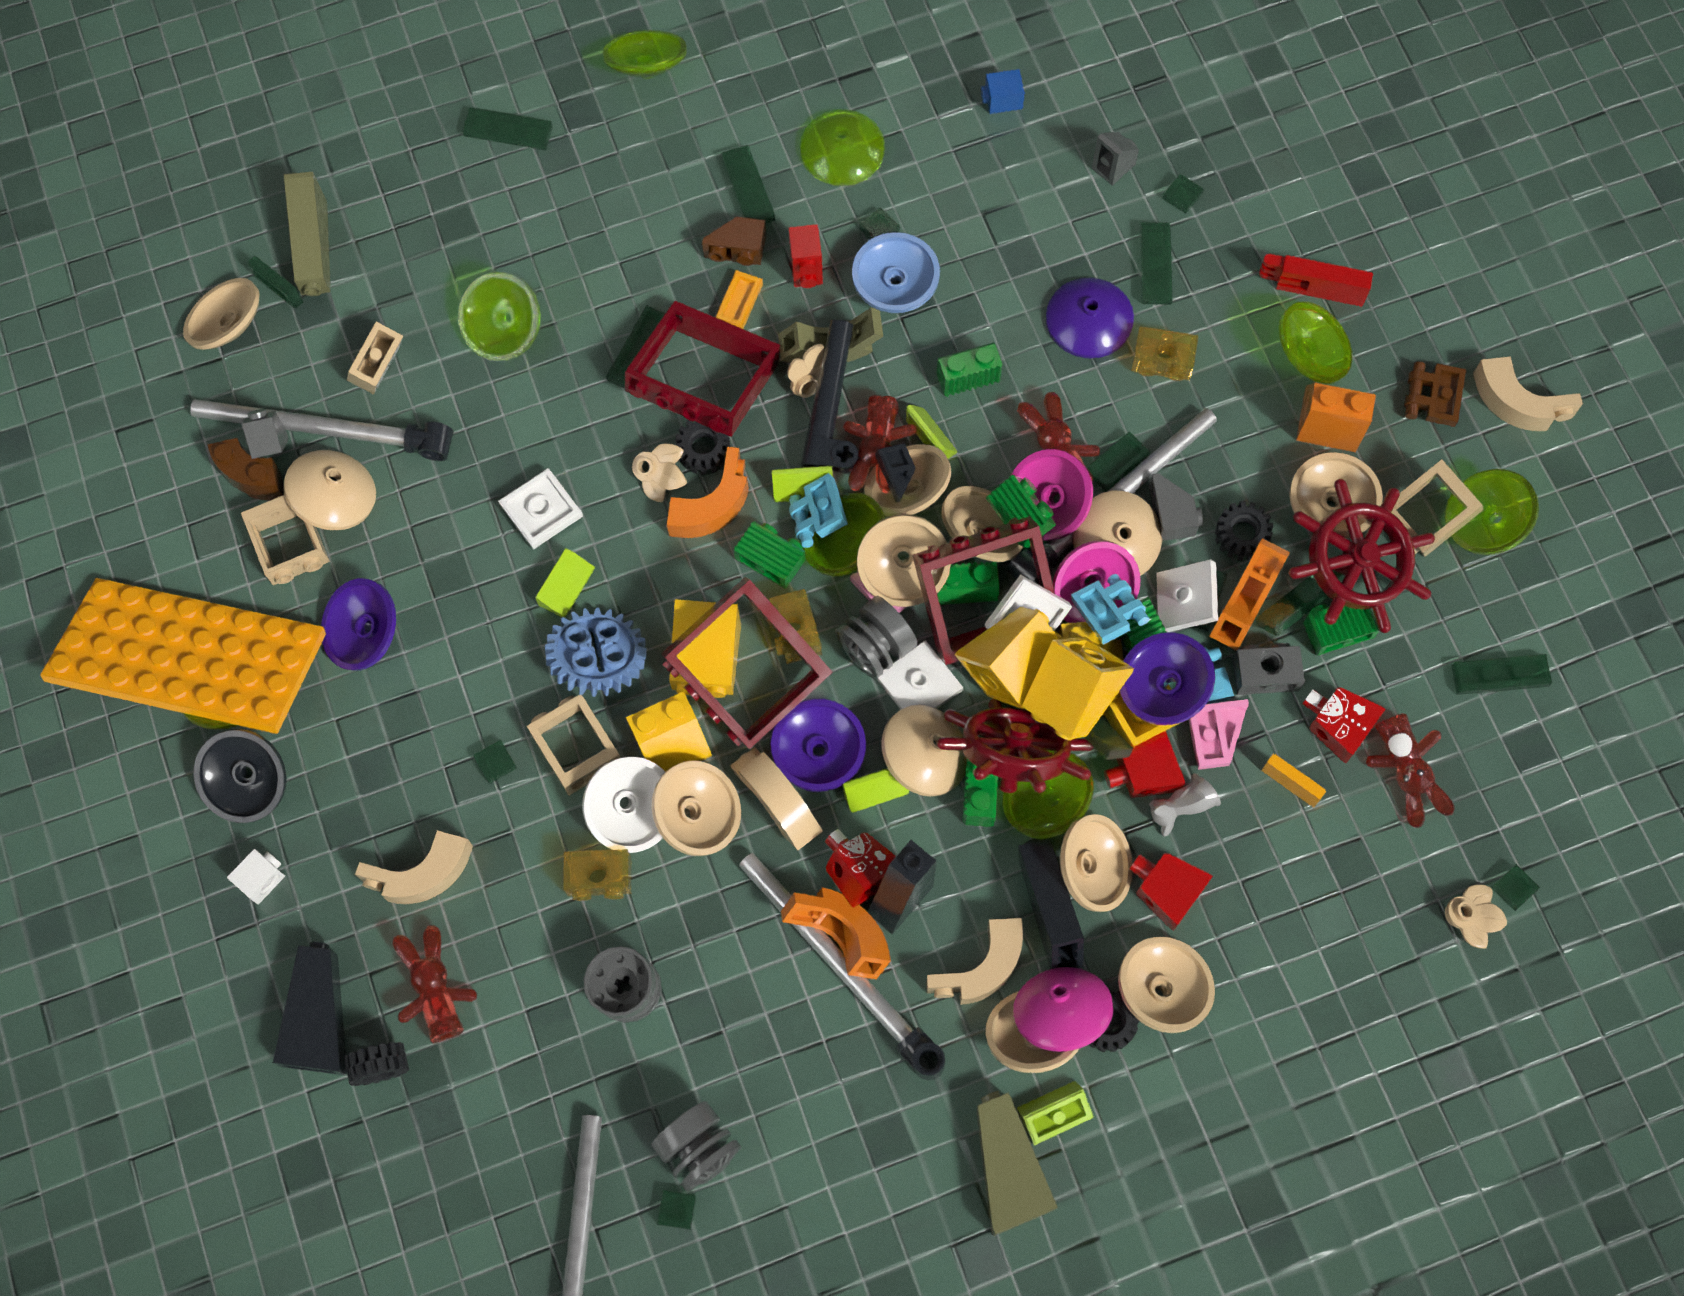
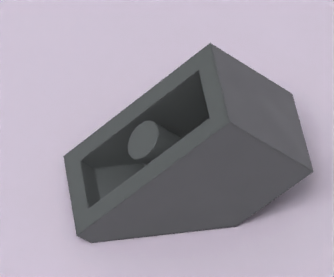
[1092,132,1139,186]
[242,409,289,459]
[1149,473,1203,541]

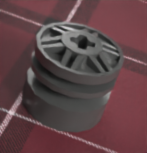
[835,596,917,679]
[584,946,662,1023]
[651,1101,742,1192]

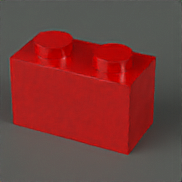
[788,224,823,288]

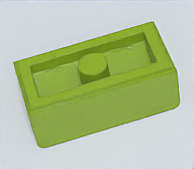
[906,404,957,459]
[772,466,833,502]
[536,548,595,618]
[843,768,909,813]
[1017,1081,1094,1145]

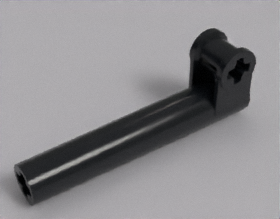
[801,320,860,474]

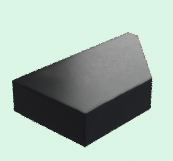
[875,443,916,503]

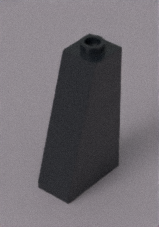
[1018,838,1084,969]
[868,840,937,935]
[273,942,346,1076]

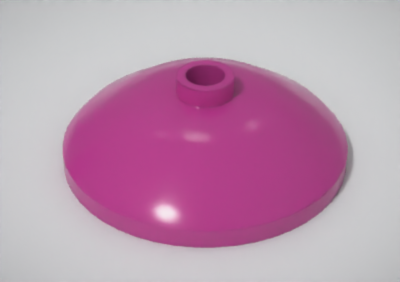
[1011,449,1093,541]
[1053,540,1140,623]
[1013,967,1113,1052]

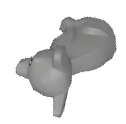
[1149,773,1221,837]

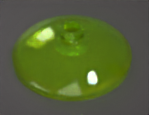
[603,30,687,79]
[800,109,885,186]
[458,272,541,361]
[1279,302,1352,384]
[1445,469,1539,555]
[803,493,885,576]
[1003,751,1094,839]

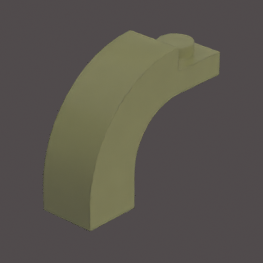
[778,307,883,363]

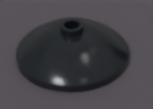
[194,729,287,823]

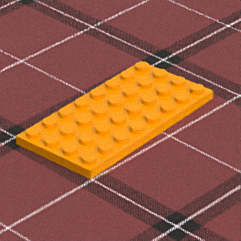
[40,578,326,734]

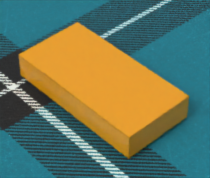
[715,270,763,329]
[1261,754,1326,808]

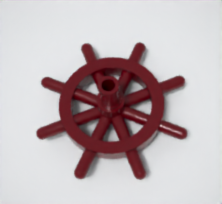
[1289,479,1435,633]
[937,699,1094,793]

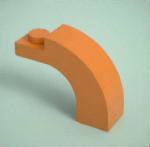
[667,447,749,538]
[1209,538,1290,651]
[780,887,891,980]

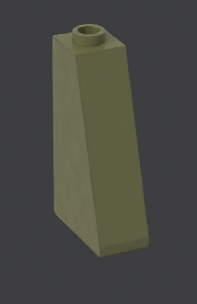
[284,171,331,296]
[976,1091,1058,1236]

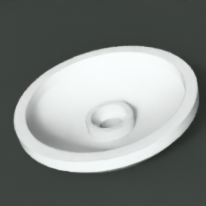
[582,757,665,853]

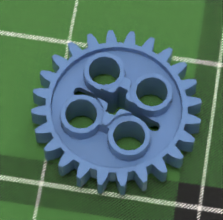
[545,608,647,697]

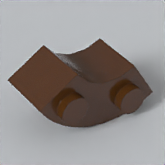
[207,438,284,501]

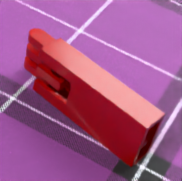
[1259,254,1374,307]

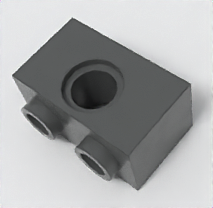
[1233,643,1305,695]

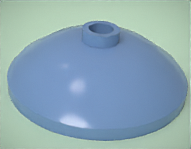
[852,232,940,313]

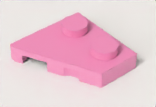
[1188,699,1249,770]

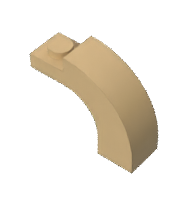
[1473,357,1583,431]
[730,748,823,851]
[355,831,473,904]
[926,918,1023,1005]

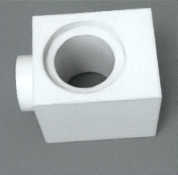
[227,849,285,905]

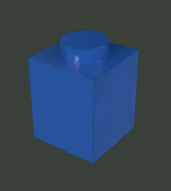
[981,69,1025,114]

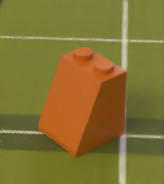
[1296,383,1376,452]

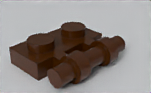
[1404,361,1466,427]

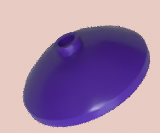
[1046,278,1134,358]
[321,578,396,671]
[1120,632,1215,725]
[771,699,866,792]

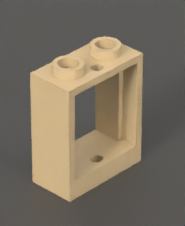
[1391,459,1483,557]
[241,495,330,585]
[527,695,621,795]

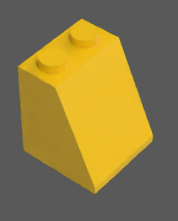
[669,599,741,698]
[954,607,1064,709]
[1022,637,1134,740]

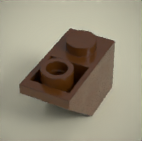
[702,217,767,266]

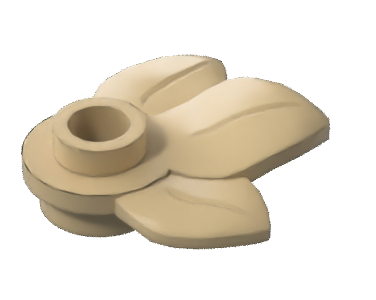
[787,344,824,398]
[632,444,687,502]
[1445,885,1507,949]

